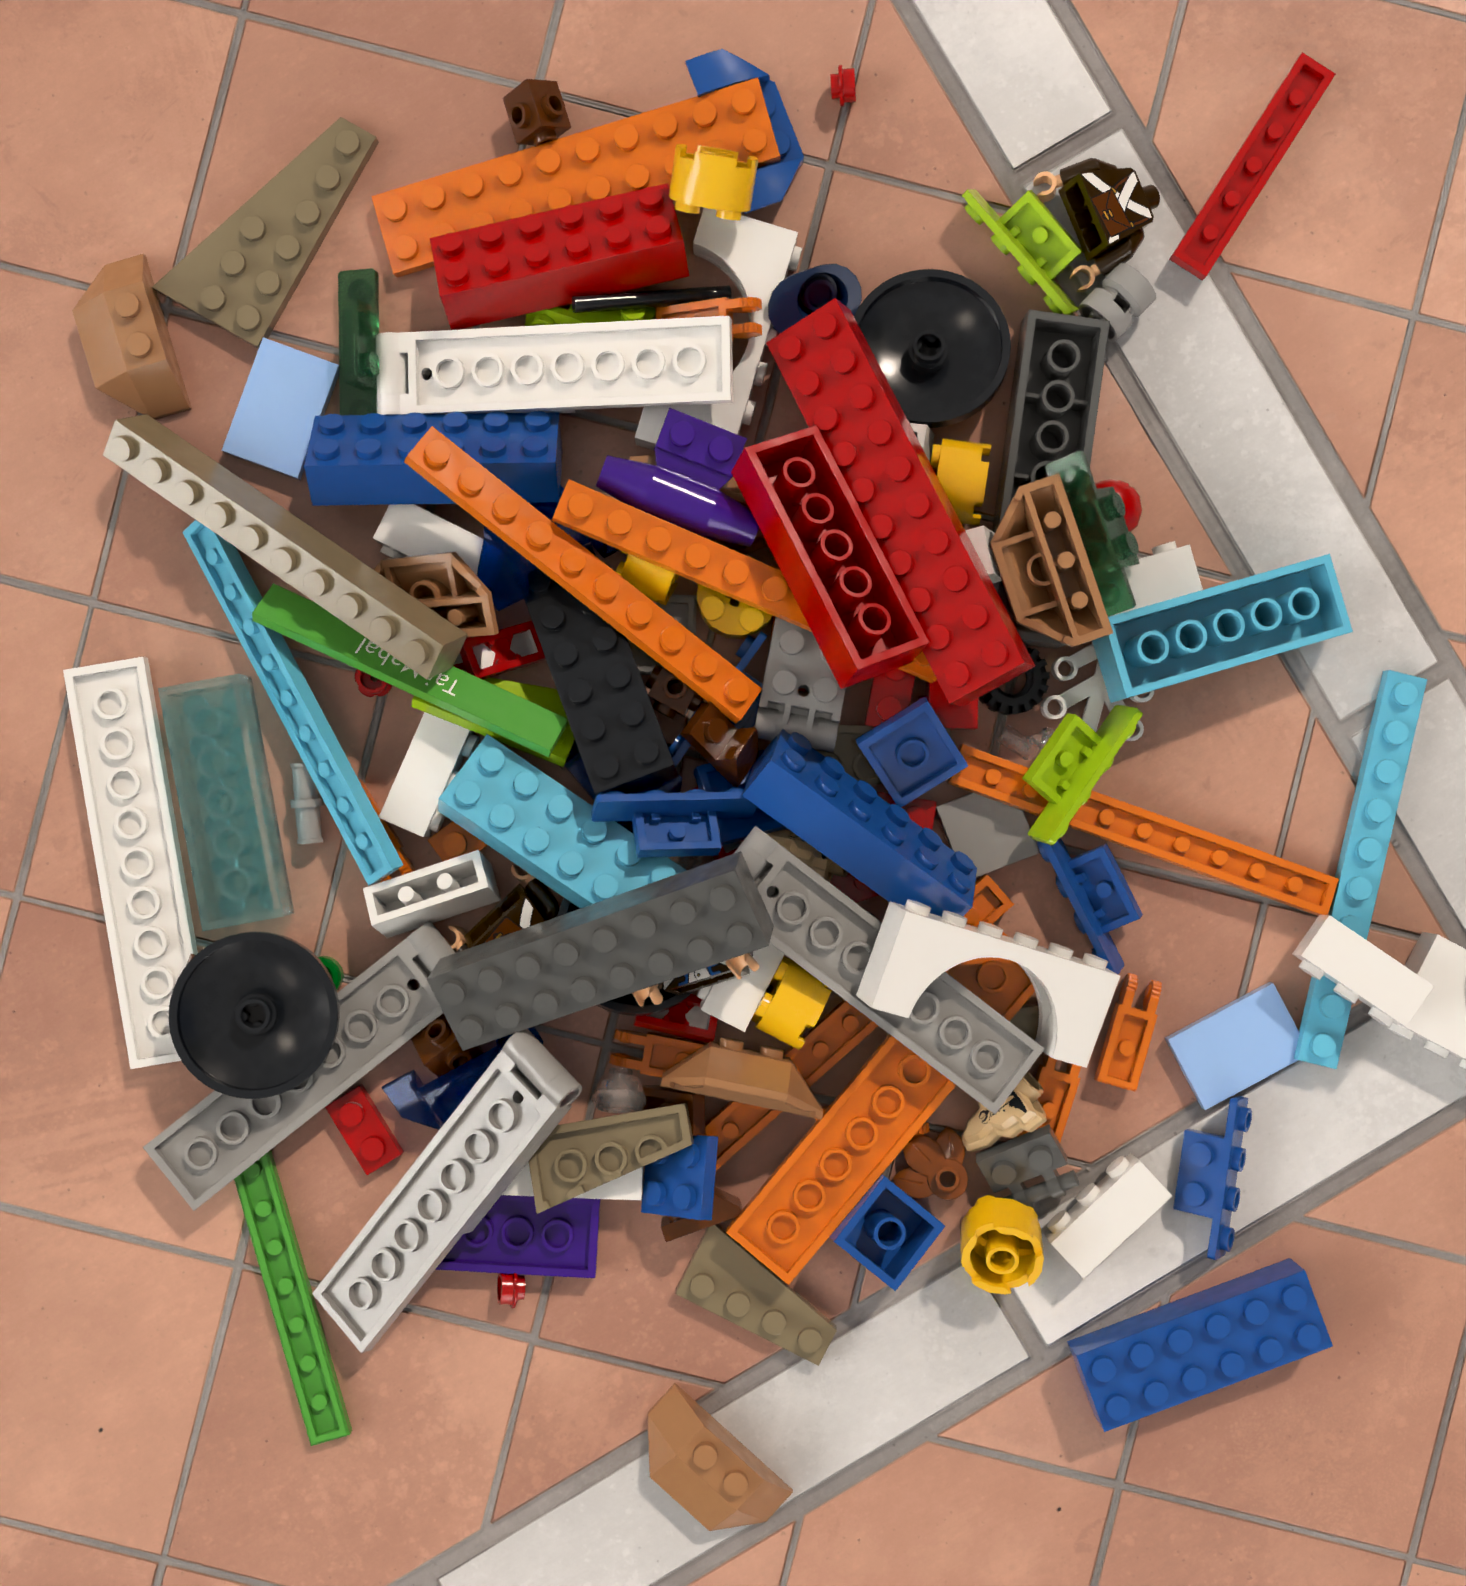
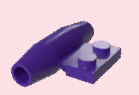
[595,408,759,547]

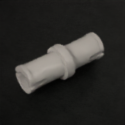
[290,762,324,844]

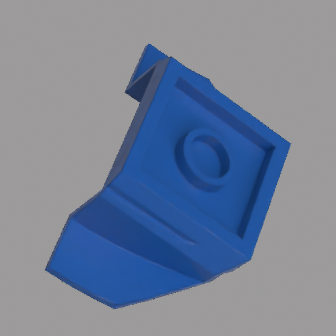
[685,49,804,214]

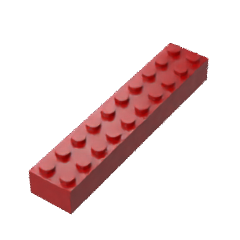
[766,298,1035,706]

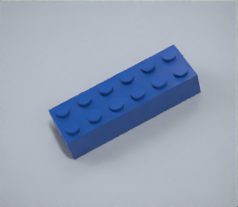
[304,411,563,506]
[742,729,977,917]
[1067,1258,1333,1432]

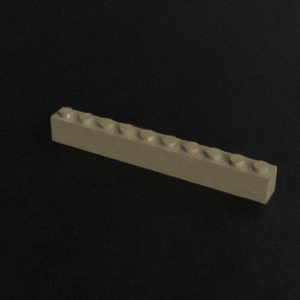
[103,414,468,680]

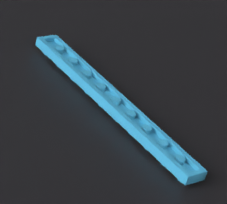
[182,519,403,886]
[1294,670,1427,1069]

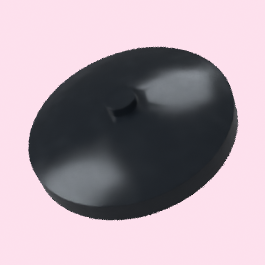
[854,269,1011,428]
[169,932,340,1099]

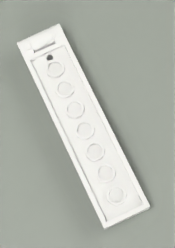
[375,316,733,415]

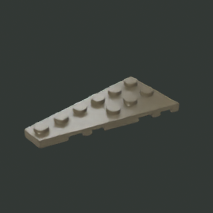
[152,117,379,349]

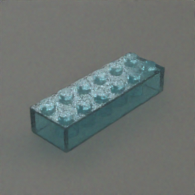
[158,674,294,931]

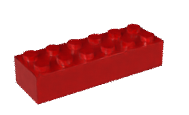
[430,183,690,330]
[731,425,930,689]

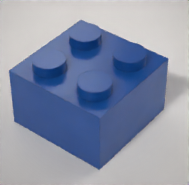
[829,1174,945,1291]

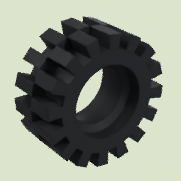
[978,643,1050,715]

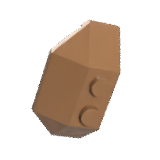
[72,254,192,420]
[989,473,1113,647]
[374,551,499,637]
[660,1037,823,1120]
[648,1383,793,1531]

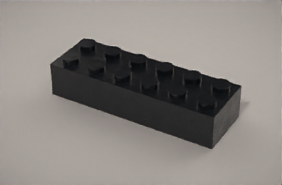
[515,543,679,796]

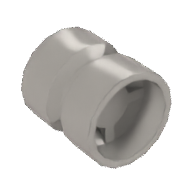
[1078,263,1156,342]

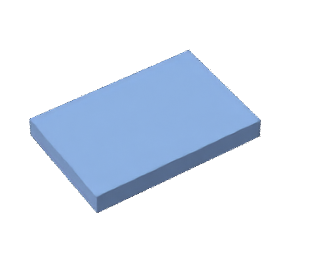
[221,337,341,480]
[1165,982,1300,1110]

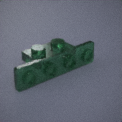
[338,268,379,415]
[1045,451,1140,617]

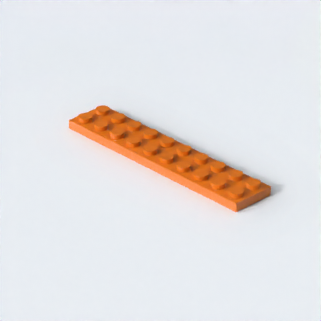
[371,78,781,278]
[726,919,1035,1285]

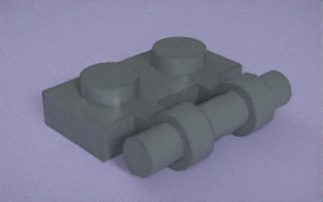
[976,1124,1080,1208]

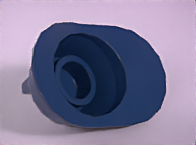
[768,264,862,333]

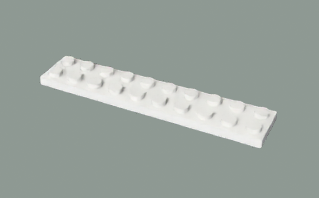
[63,657,198,1069]

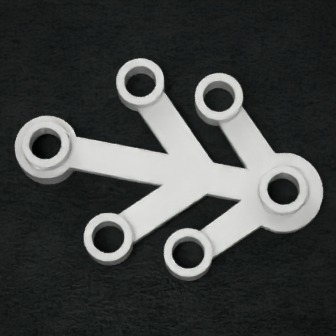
[1040,642,1155,741]

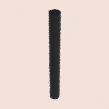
[572,285,732,313]

